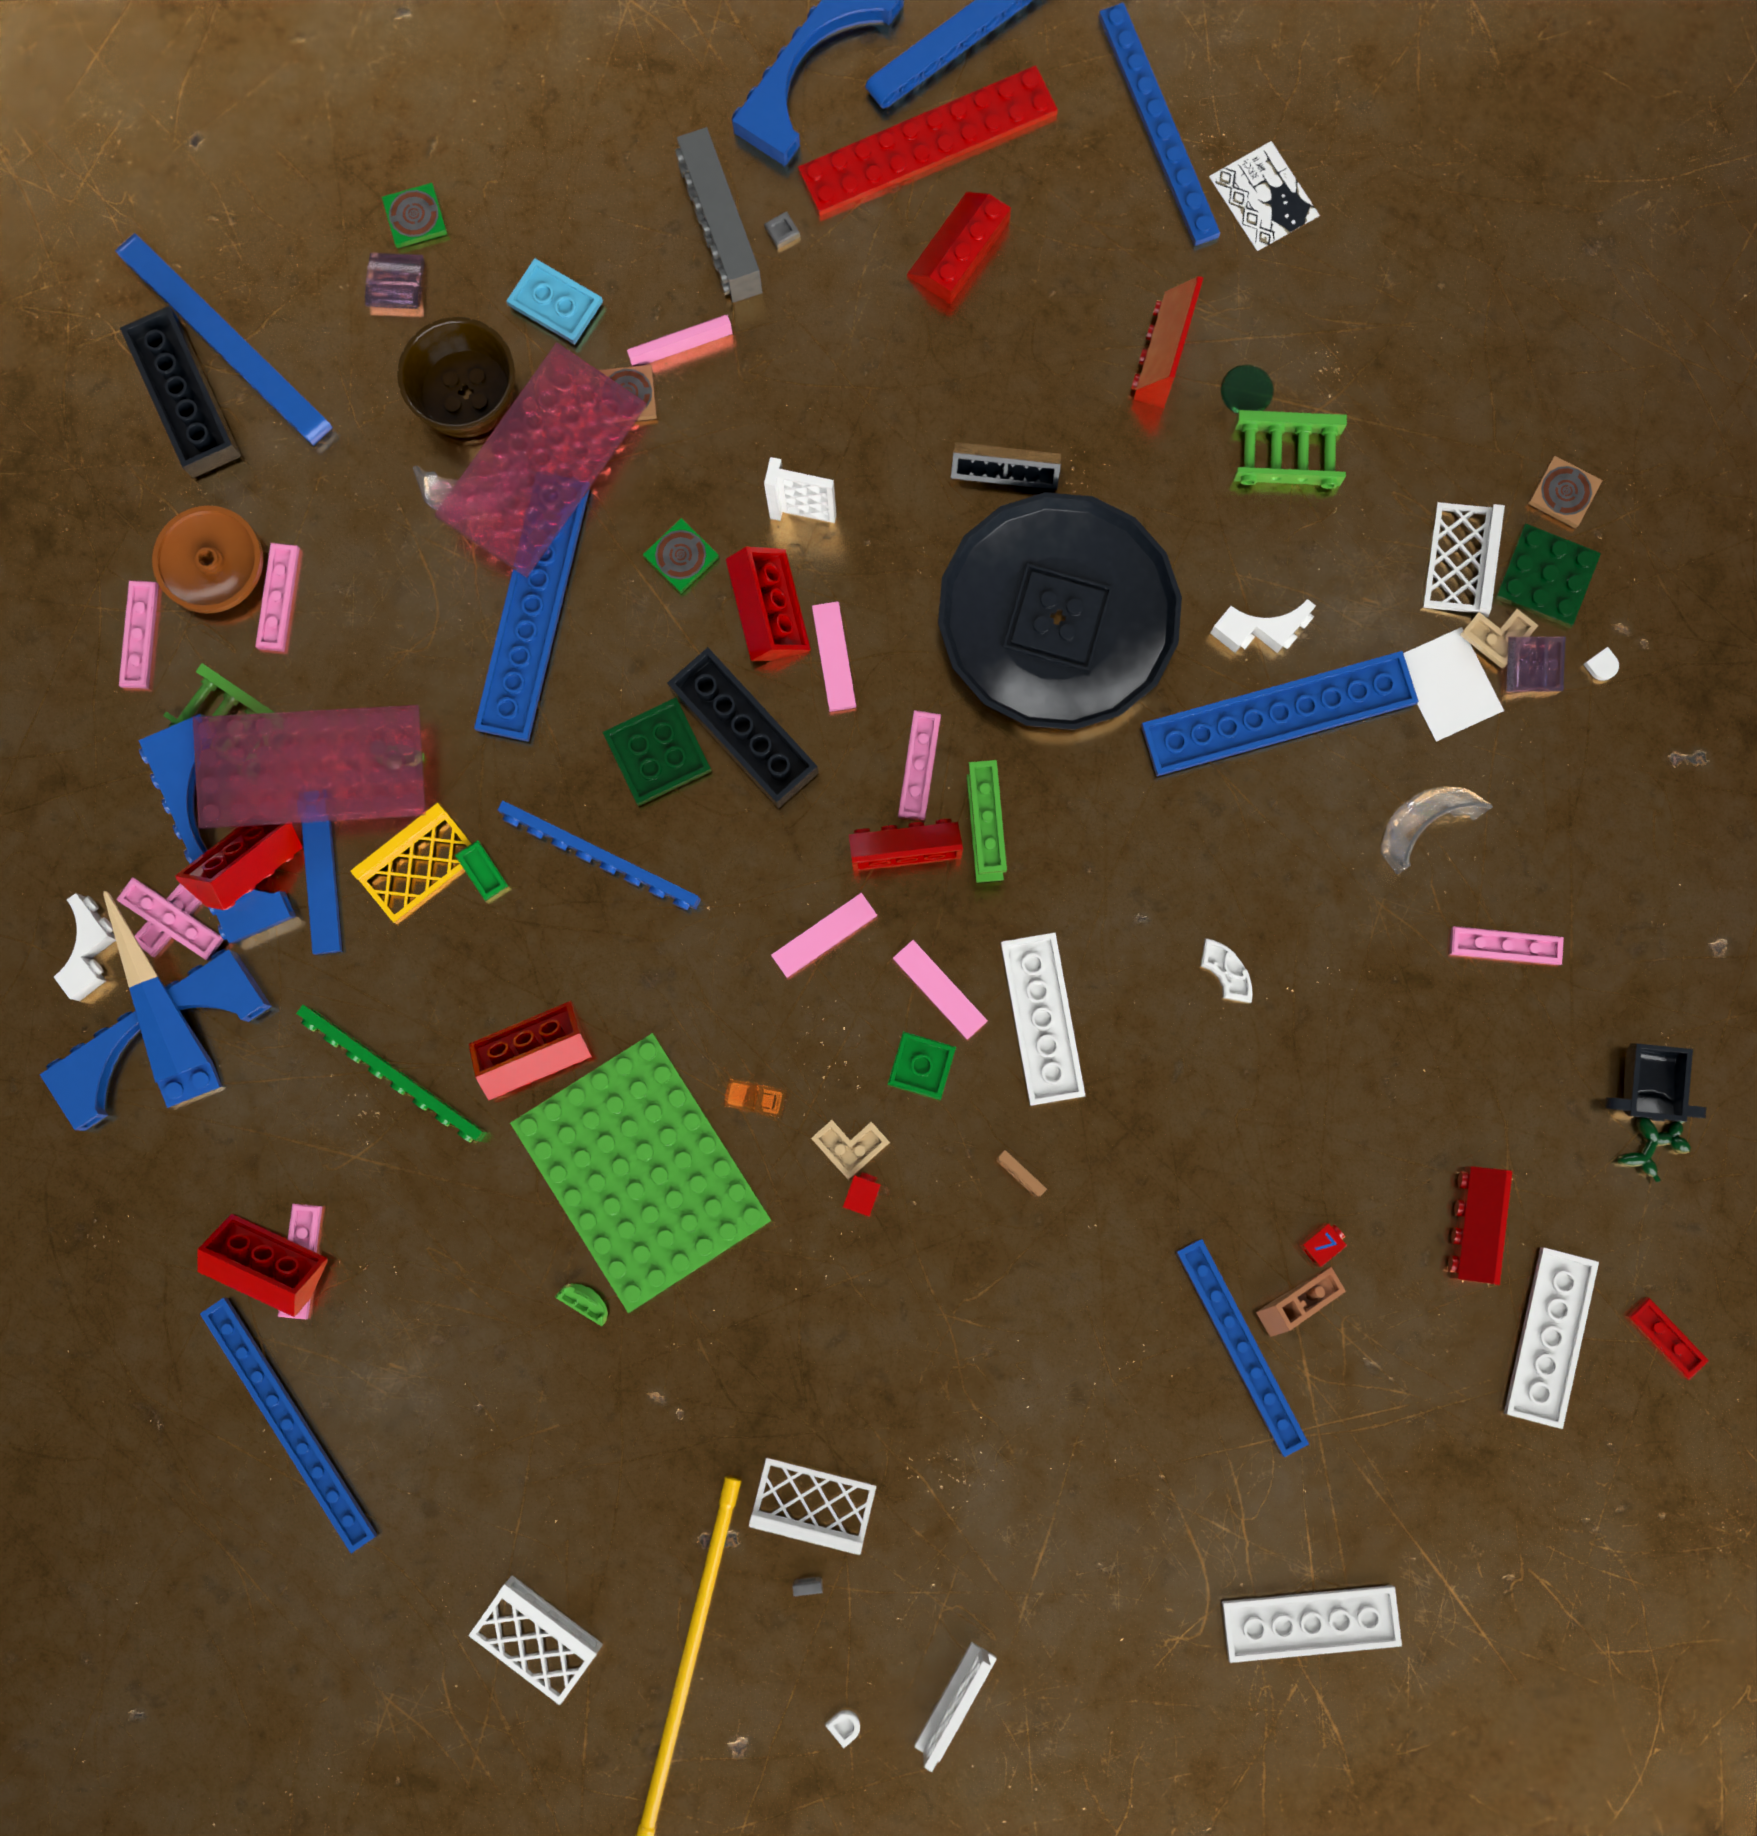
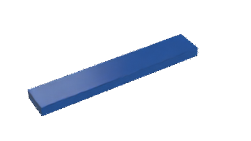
[299,790,342,955]

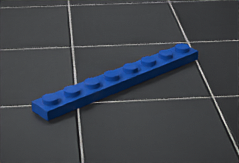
[498,800,701,911]
[1176,1239,1309,1457]

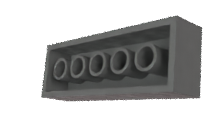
[674,127,763,303]

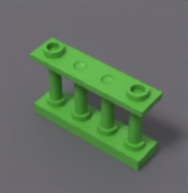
[1233,410,1347,489]
[163,663,297,781]
[966,760,1007,883]

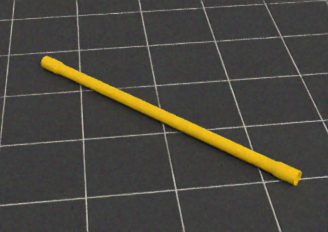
[636,1477,741,1836]

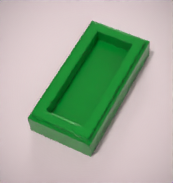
[455,840,508,901]

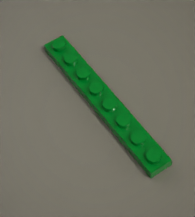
[296,1005,487,1143]

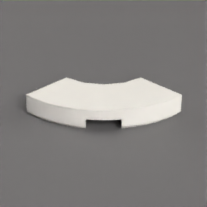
[1200,939,1252,1003]

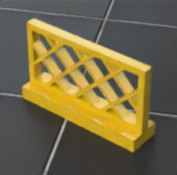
[350,803,472,923]

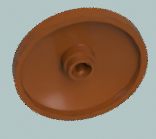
[152,506,263,613]

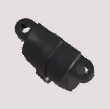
[1605,1043,1707,1122]

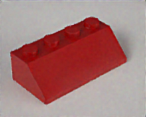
[907,192,1011,304]
[726,547,811,661]
[175,814,303,910]
[849,819,963,871]
[469,1001,592,1100]
[1448,1166,1513,1285]
[197,1214,328,1317]

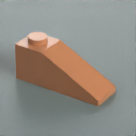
[1256,1267,1346,1337]

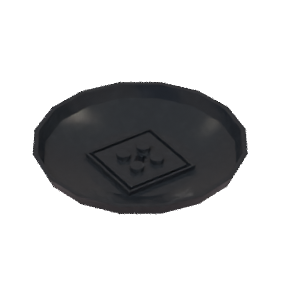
[938,492,1182,730]

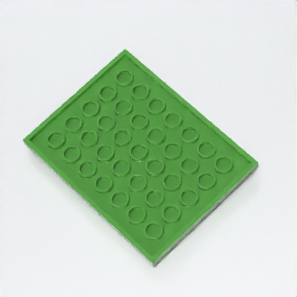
[510,1033,771,1313]

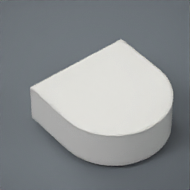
[1583,647,1619,681]
[825,1710,860,1748]

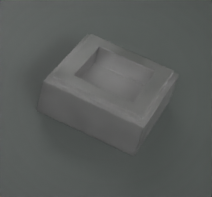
[764,211,800,249]
[793,1577,823,1596]

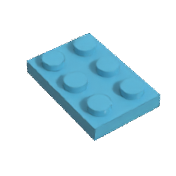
[506,258,603,345]

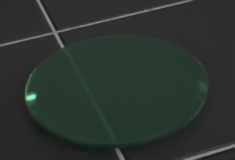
[1220,364,1274,414]

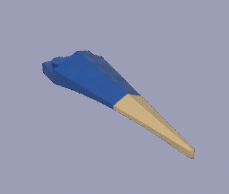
[103,891,222,1108]

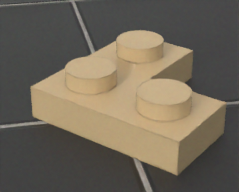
[1460,609,1539,668]
[811,1120,890,1180]

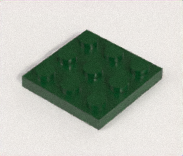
[1494,523,1601,628]
[603,697,712,806]

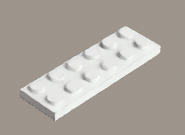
[1001,933,1085,1106]
[1504,1247,1599,1429]
[1222,1585,1402,1663]

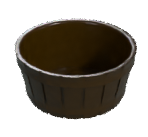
[397,317,515,437]

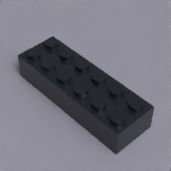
[120,306,241,478]
[667,647,819,809]

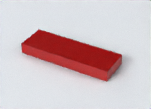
[1626,1297,1709,1380]

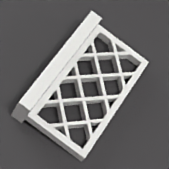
[764,457,836,523]
[1423,502,1505,617]
[749,1458,876,1555]
[468,1575,603,1705]
[914,1641,997,1772]

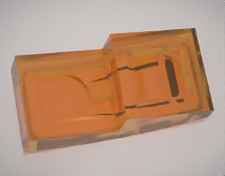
[723,1079,786,1118]

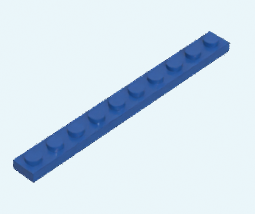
[1099,2,1220,246]
[200,1297,378,1553]

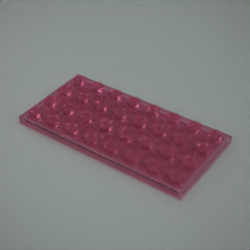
[435,342,647,578]
[193,705,426,829]

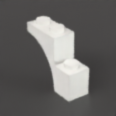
[1210,599,1316,653]
[54,893,116,1001]

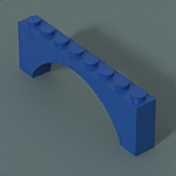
[732,0,904,166]
[138,714,296,943]
[39,949,272,1131]

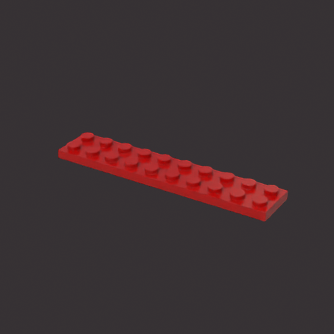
[798,65,1058,216]

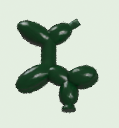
[1617,1117,1691,1183]

